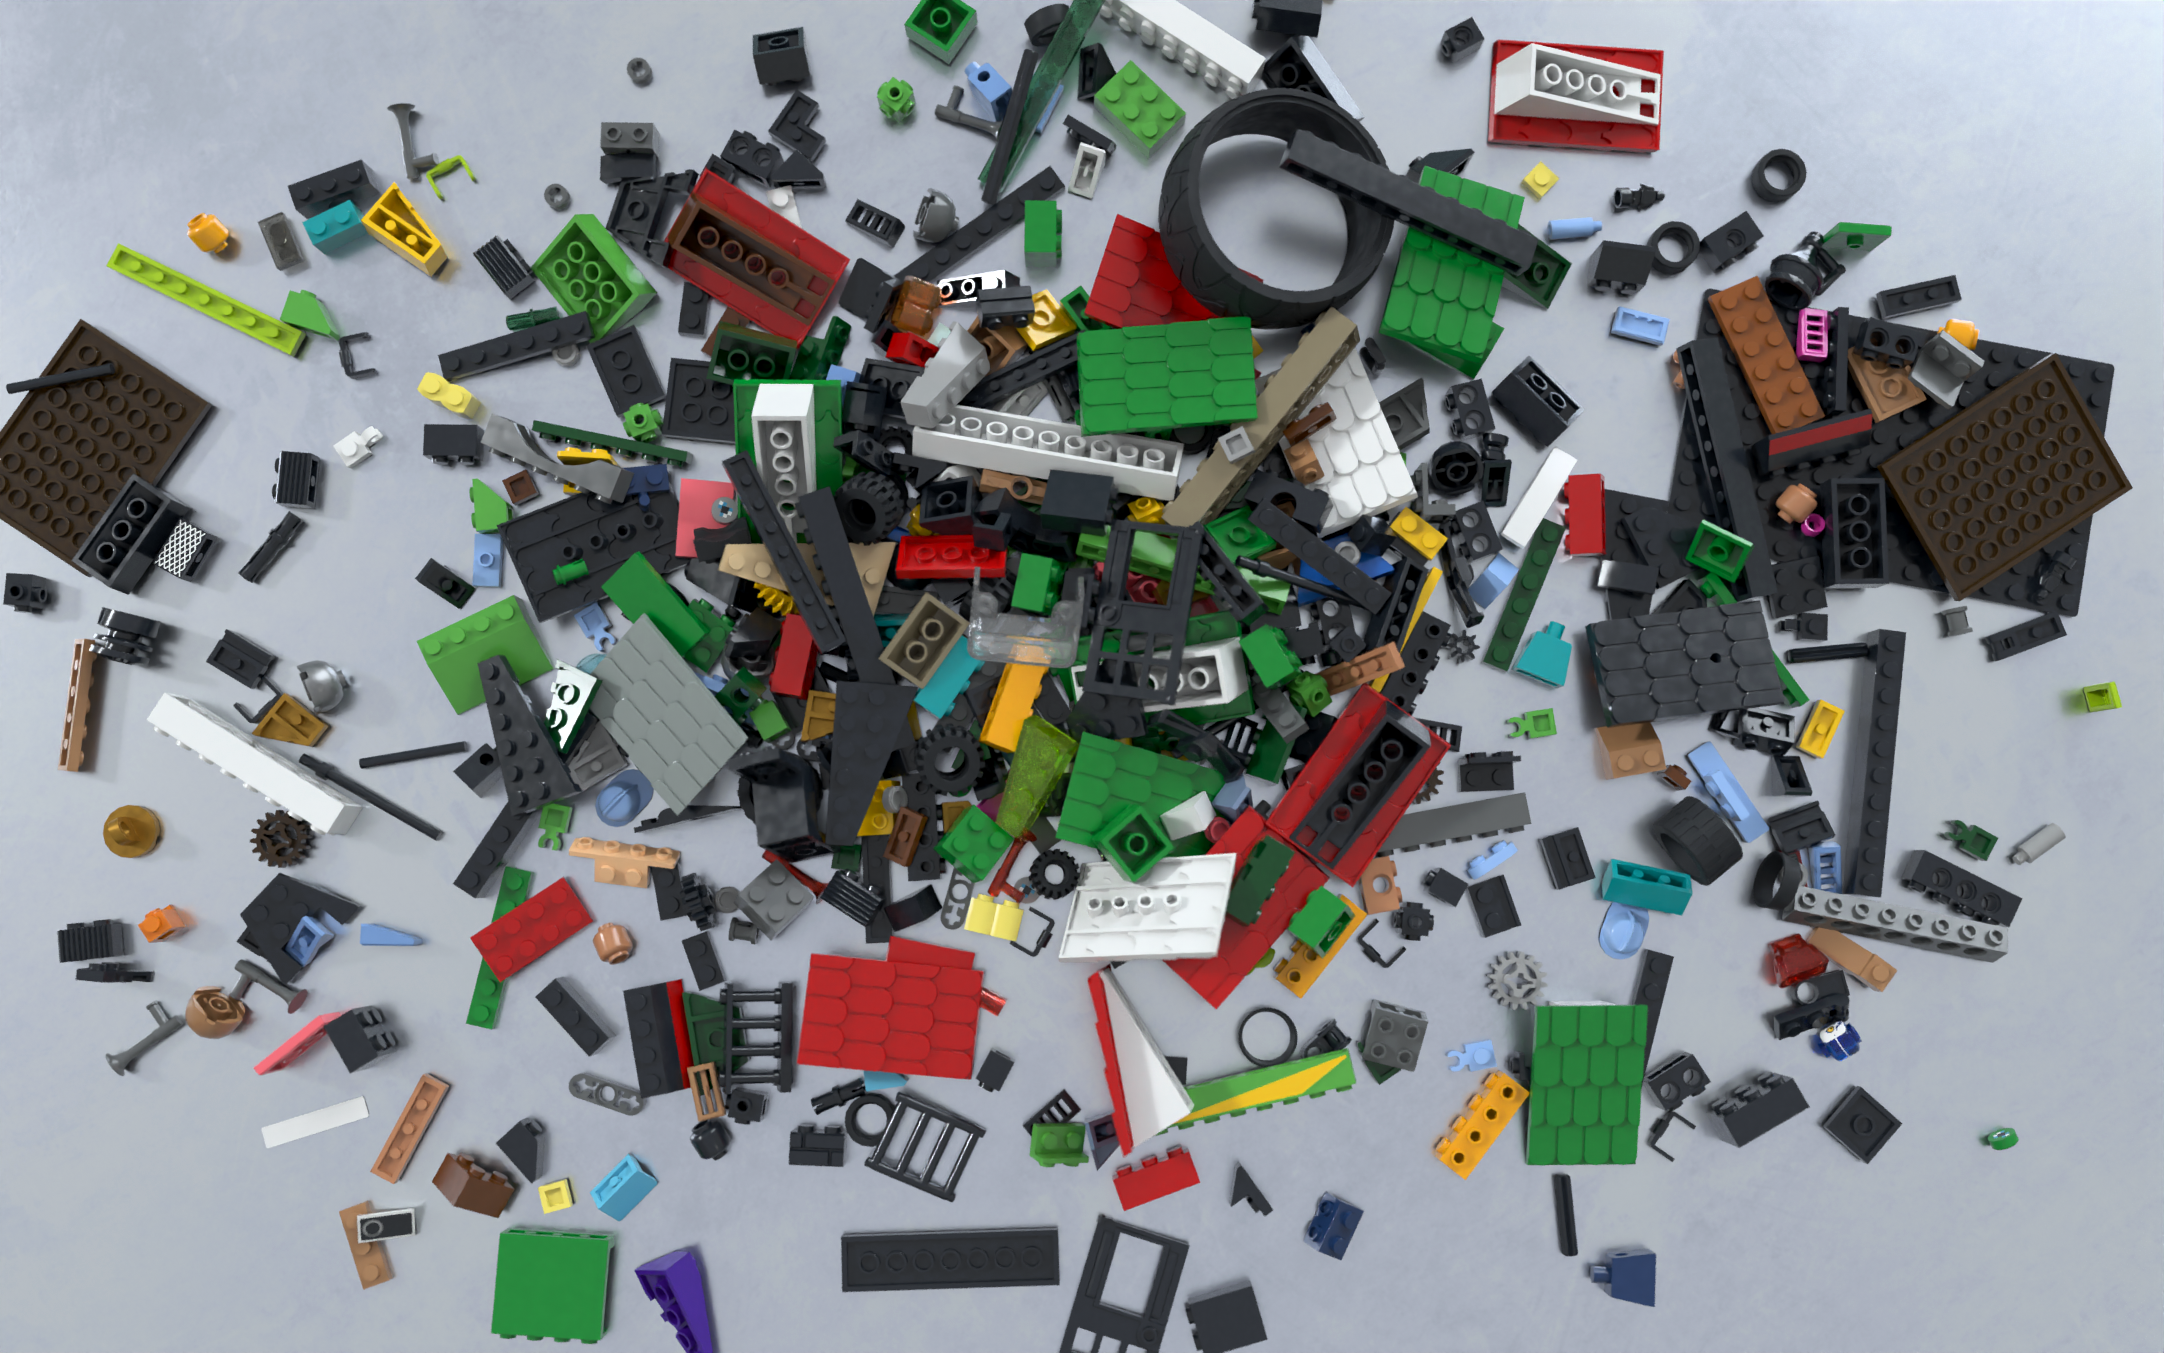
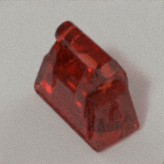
[1769,933,1829,988]

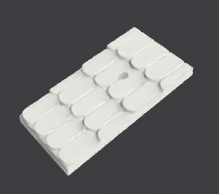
[1255,348,1418,538]
[1058,853,1236,963]

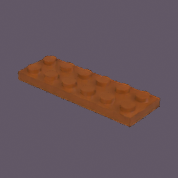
[1708,276,1825,434]

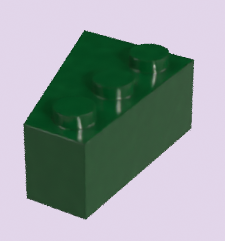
[1225,834,1295,927]

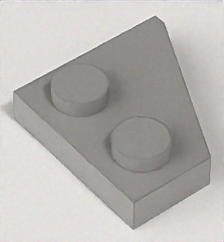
[568,720,628,791]

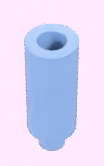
[1548,217,1602,240]

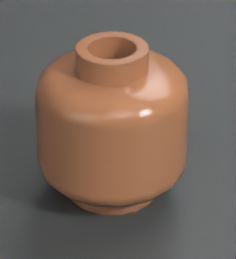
[1776,483,1817,524]
[593,923,633,965]

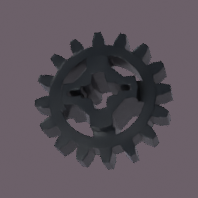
[679,873,717,931]

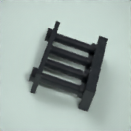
[718,982,793,1094]

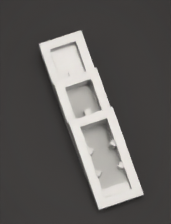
[1501,446,1577,549]

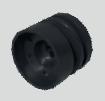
[89,607,161,665]

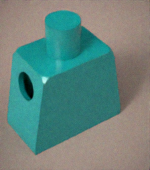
[1511,621,1572,688]

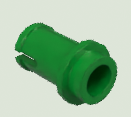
[552,558,589,585]

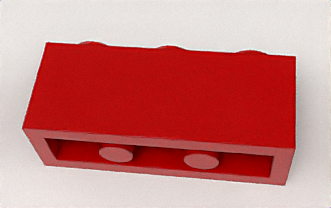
[1564,473,1606,557]
[769,613,819,701]
[1112,1146,1200,1211]

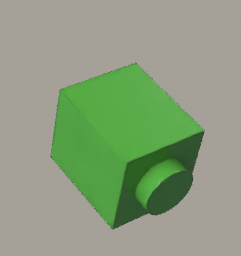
[749,699,791,743]

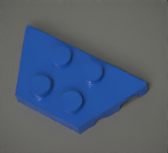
[1297,532,1394,607]

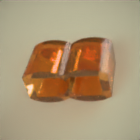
[890,275,942,337]

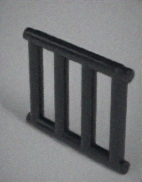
[864,1092,986,1203]

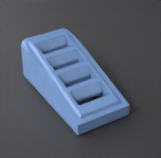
[1808,841,1842,894]
[360,923,422,946]

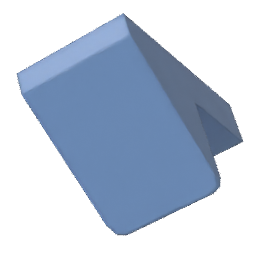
[285,916,335,967]

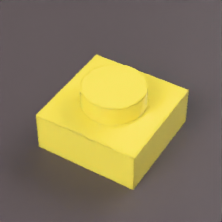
[1521,161,1560,200]
[538,1179,573,1214]

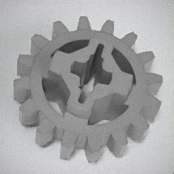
[1487,951,1548,1010]

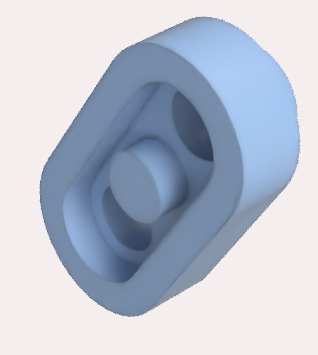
[1468,840,1518,880]

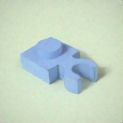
[574,602,617,652]
[1446,1039,1497,1072]

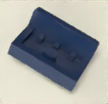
[1304,1192,1364,1261]

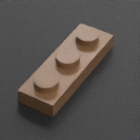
[339,1201,393,1290]

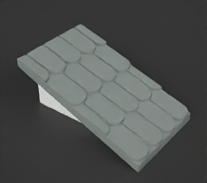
[590,613,748,816]

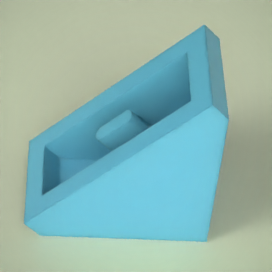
[863,1070,909,1091]

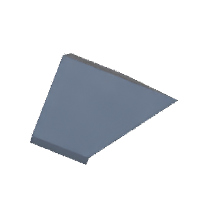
[1211,772,1253,824]
[1085,1111,1120,1171]

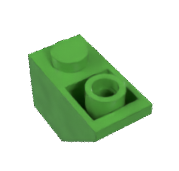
[469,478,514,534]

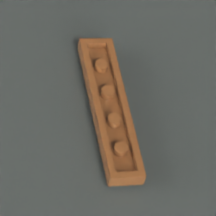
[58,639,97,772]

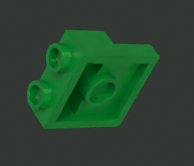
[684,598,738,673]

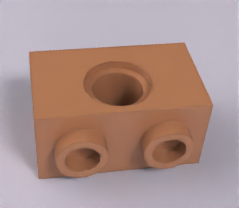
[1358,856,1403,915]

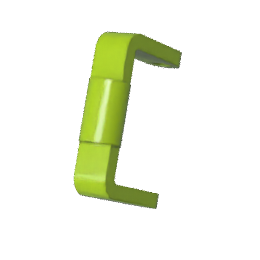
[426,155,476,200]

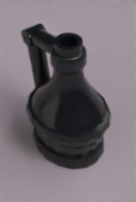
[1764,231,1846,310]

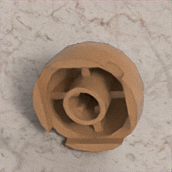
[185,986,245,1039]

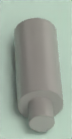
[2012,823,2066,865]

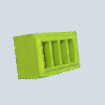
[2083,681,2122,713]

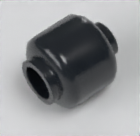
[690,1119,731,1160]

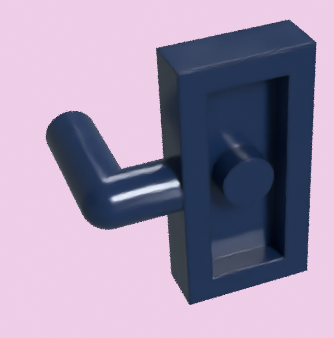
[623,464,670,511]

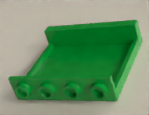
[491,1228,615,1344]

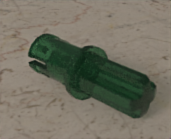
[506,306,560,330]

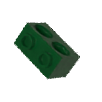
[715,666,767,726]

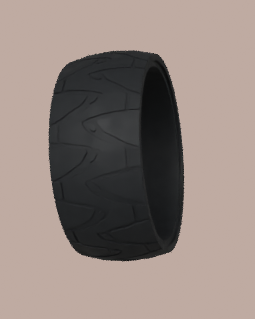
[1158,88,1395,330]

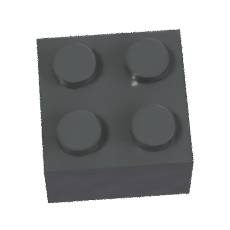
[734,859,814,941]

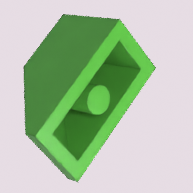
[280,290,340,341]

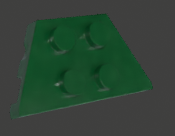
[682,992,750,1096]

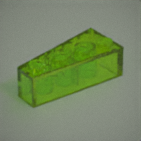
[995,714,1080,838]

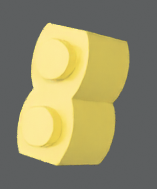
[417,372,481,419]
[964,893,1024,942]

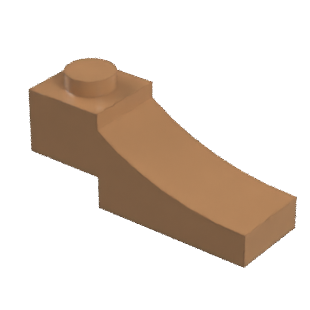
[1805,927,1898,992]

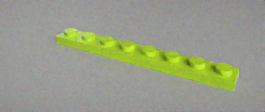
[106,243,306,357]

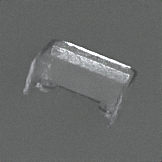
[967,566,1084,668]

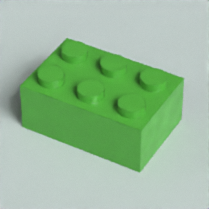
[1094,60,1186,159]

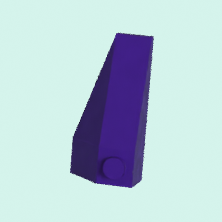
[634,1252,713,1353]

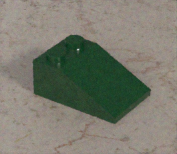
[1502,224,1572,309]

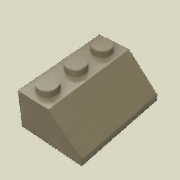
[879,592,970,689]

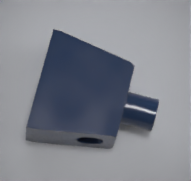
[1590,1249,1656,1307]

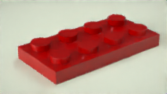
[896,535,1008,579]
[470,876,593,982]

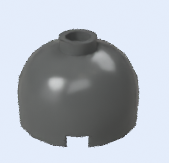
[913,188,959,243]

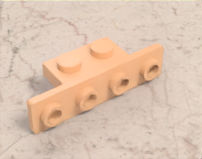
[569,837,680,888]

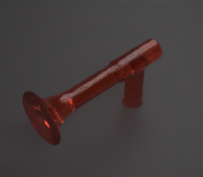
[987,825,1037,904]
[762,850,829,904]

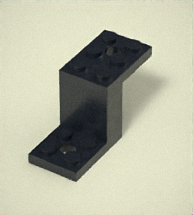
[727,746,841,863]

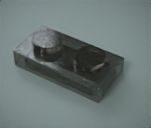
[258,212,304,271]

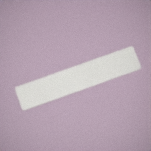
[261,1096,369,1148]

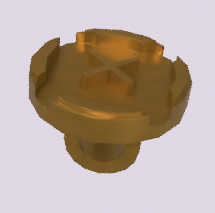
[103,805,160,858]

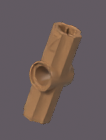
[978,469,1047,505]

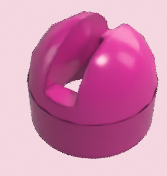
[1801,514,1825,537]

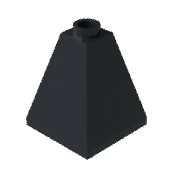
[684,557,759,613]

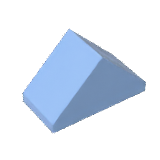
[1468,553,1519,609]

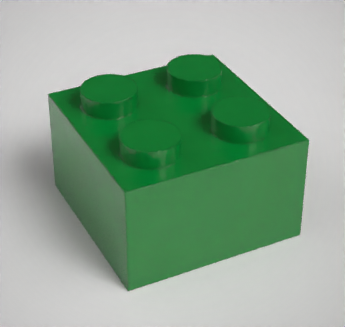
[904,0,978,64]
[1024,200,1062,268]
[1011,553,1067,617]
[1239,624,1302,690]
[1091,804,1174,883]
[933,805,1014,883]
[1288,886,1355,958]

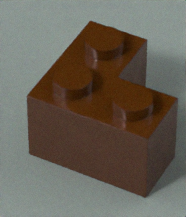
[432,1153,514,1218]

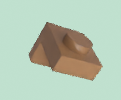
[1283,439,1324,486]

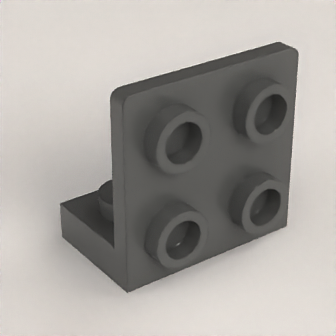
[1908,330,1985,410]
[1410,463,1456,524]
[1362,999,1428,1072]

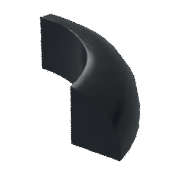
[974,488,1079,562]

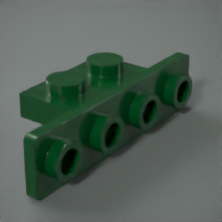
[789,316,851,380]

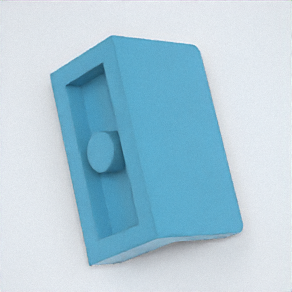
[590,1154,657,1221]

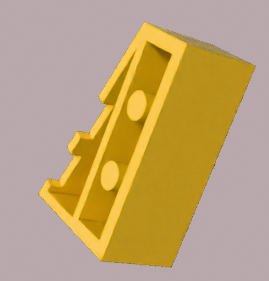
[361,182,447,277]

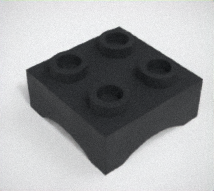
[693,517,751,564]

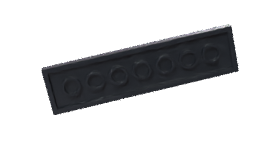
[841,1228,1060,1292]

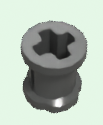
[1942,606,1973,637]
[728,917,760,944]

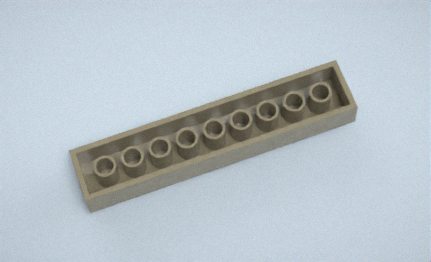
[1161,307,1360,527]

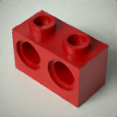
[885,332,939,367]

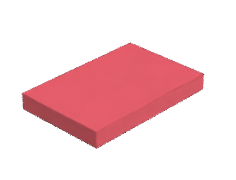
[675,478,734,559]
[254,1012,341,1075]

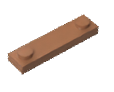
[1315,642,1405,696]
[370,1073,449,1184]

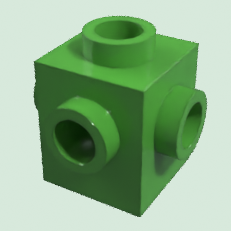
[877,77,916,123]
[623,403,663,443]
[1286,670,1333,717]

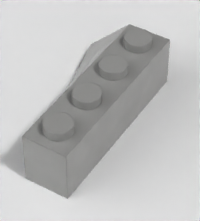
[901,321,991,429]

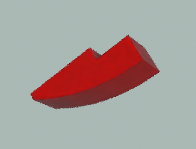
[885,936,975,969]

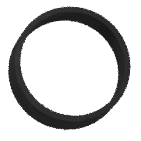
[1753,851,1801,910]
[1238,1008,1298,1067]

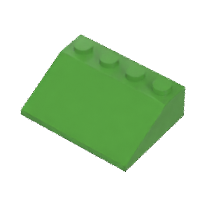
[531,214,657,343]
[417,595,554,715]

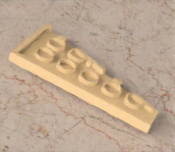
[718,542,896,617]

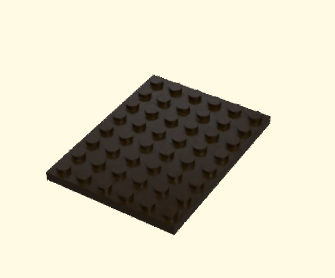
[0,319,212,577]
[1877,353,2133,601]

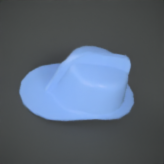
[595,769,653,827]
[1599,902,1649,960]

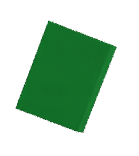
[1685,520,1755,583]

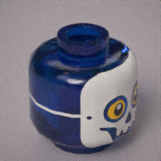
[1818,1021,1862,1061]

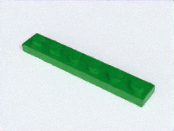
[1698,572,1809,708]
[466,866,534,1030]

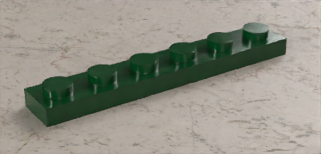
[532,420,693,468]
[1481,518,1566,673]

